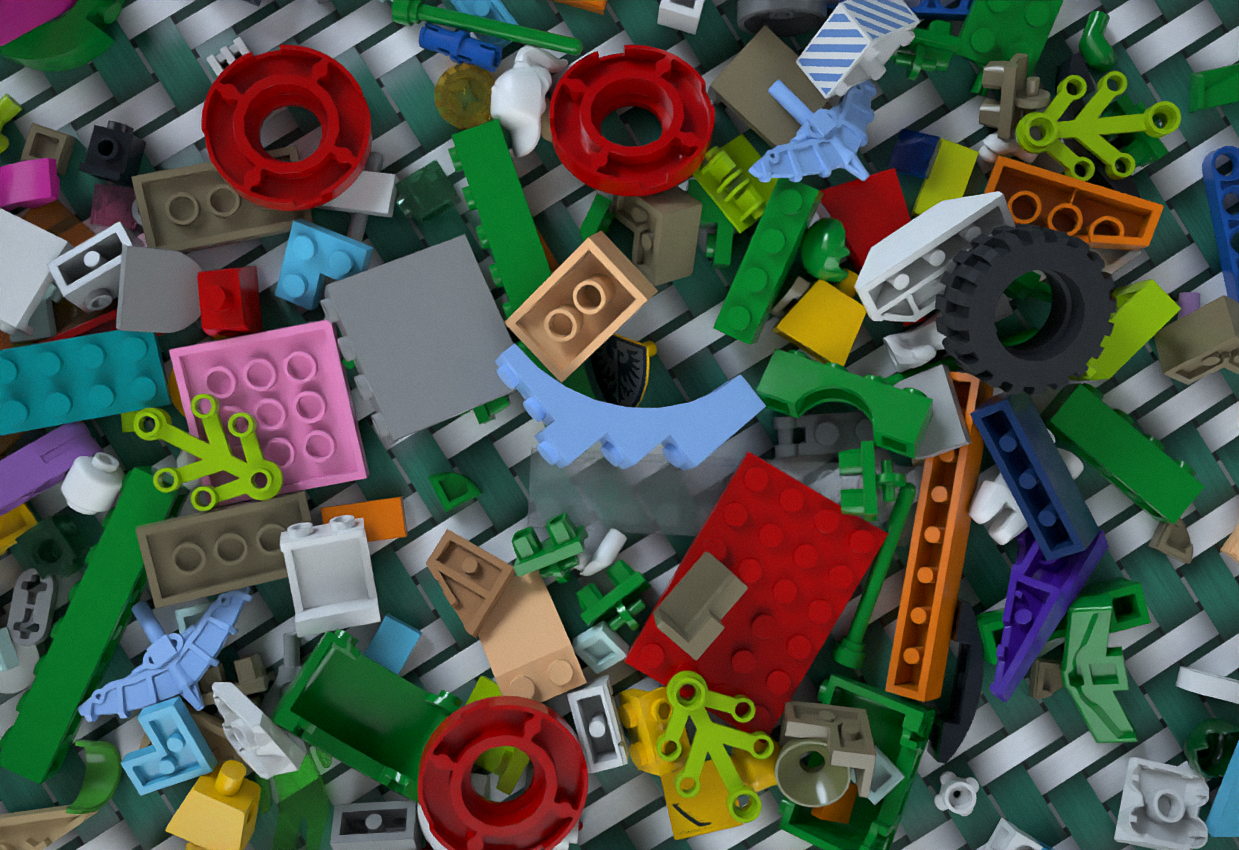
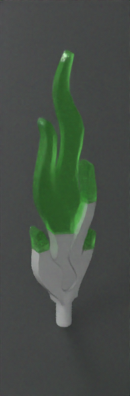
[256,632,332,850]

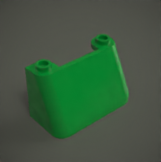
[269,628,463,803]
[778,674,937,850]

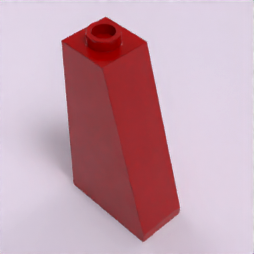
[816,168,928,327]

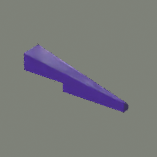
[990,526,1109,703]

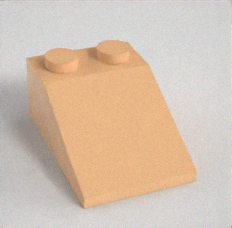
[504,231,658,383]
[478,569,587,703]

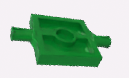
[953,0,1063,97]

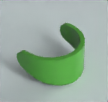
[66,739,122,814]

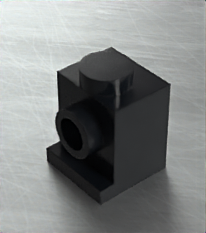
[79,121,146,188]

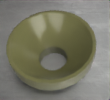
[775,737,851,807]

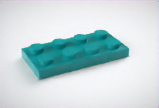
[0,330,173,436]

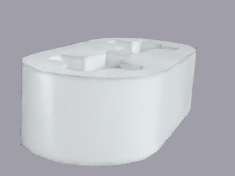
[1176,666,1239,704]

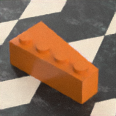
[983,156,1164,251]

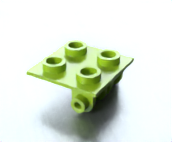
[692,134,778,233]

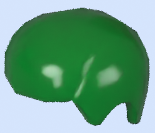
[800,217,850,283]

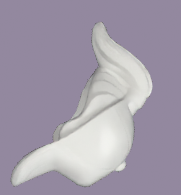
[490,46,568,158]

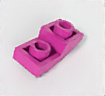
[0,158,60,212]

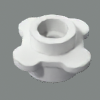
[934,771,979,816]

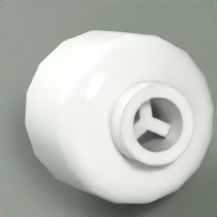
[61,452,125,515]

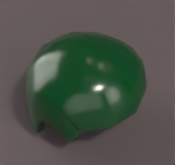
[1184,718,1239,779]

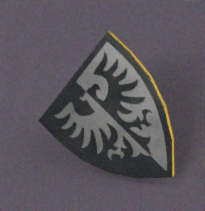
[591,333,657,408]

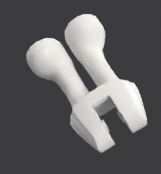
[968,429,1084,545]

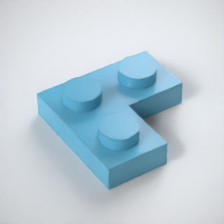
[275,218,373,310]
[121,696,218,796]

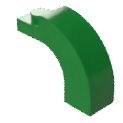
[0,0,126,72]

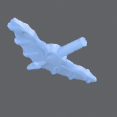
[748,79,877,182]
[77,586,253,722]

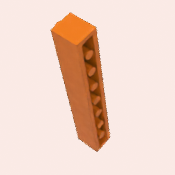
[885,371,994,702]

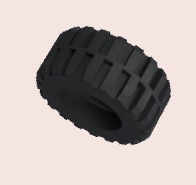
[935,224,1117,395]

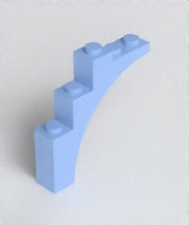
[494,343,766,471]

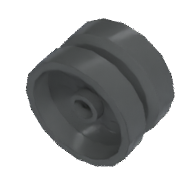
[737,0,827,37]

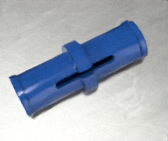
[419,22,502,72]

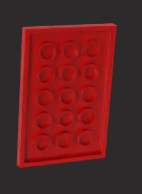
[624,451,888,744]

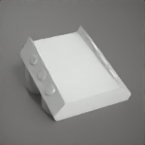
[212,682,306,780]
[1114,757,1209,850]

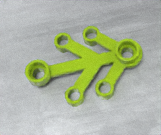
[1015,71,1181,181]
[133,394,284,511]
[656,671,774,823]

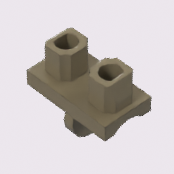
[979,53,1050,139]
[198,653,276,718]

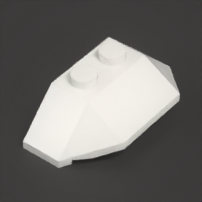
[854,191,1016,322]

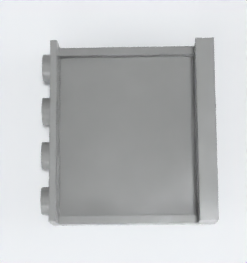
[321,234,518,445]

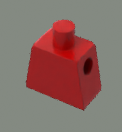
[197,266,263,340]

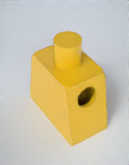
[771,268,867,366]
[165,760,261,850]

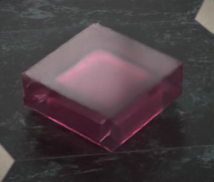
[90,184,136,231]

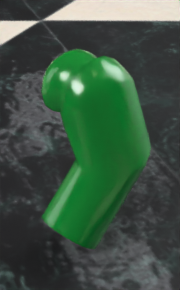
[1078,11,1117,73]

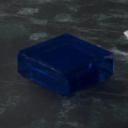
[888,129,942,179]

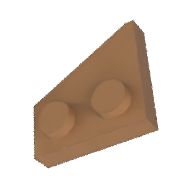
[426,529,516,638]

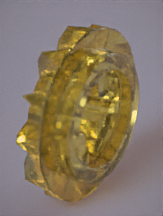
[434,64,495,129]

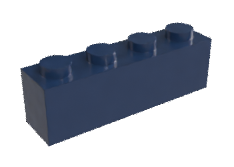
[970,391,1100,561]

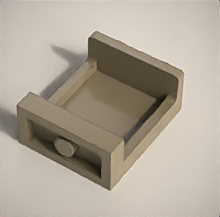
[707,25,834,149]

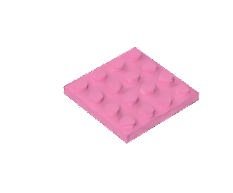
[169,319,370,506]

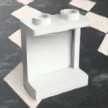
[0,208,75,336]
[280,515,381,638]

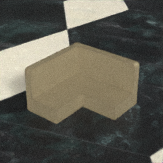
[612,185,702,286]
[1154,295,1239,385]
[653,552,748,661]
[779,700,876,798]

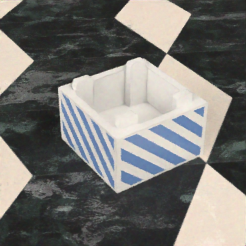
[796,0,921,99]

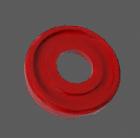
[201,45,373,211]
[549,45,715,197]
[418,696,588,850]

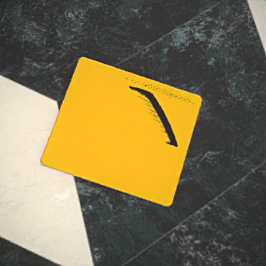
[661,760,743,840]

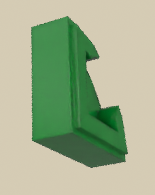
[428,472,483,512]

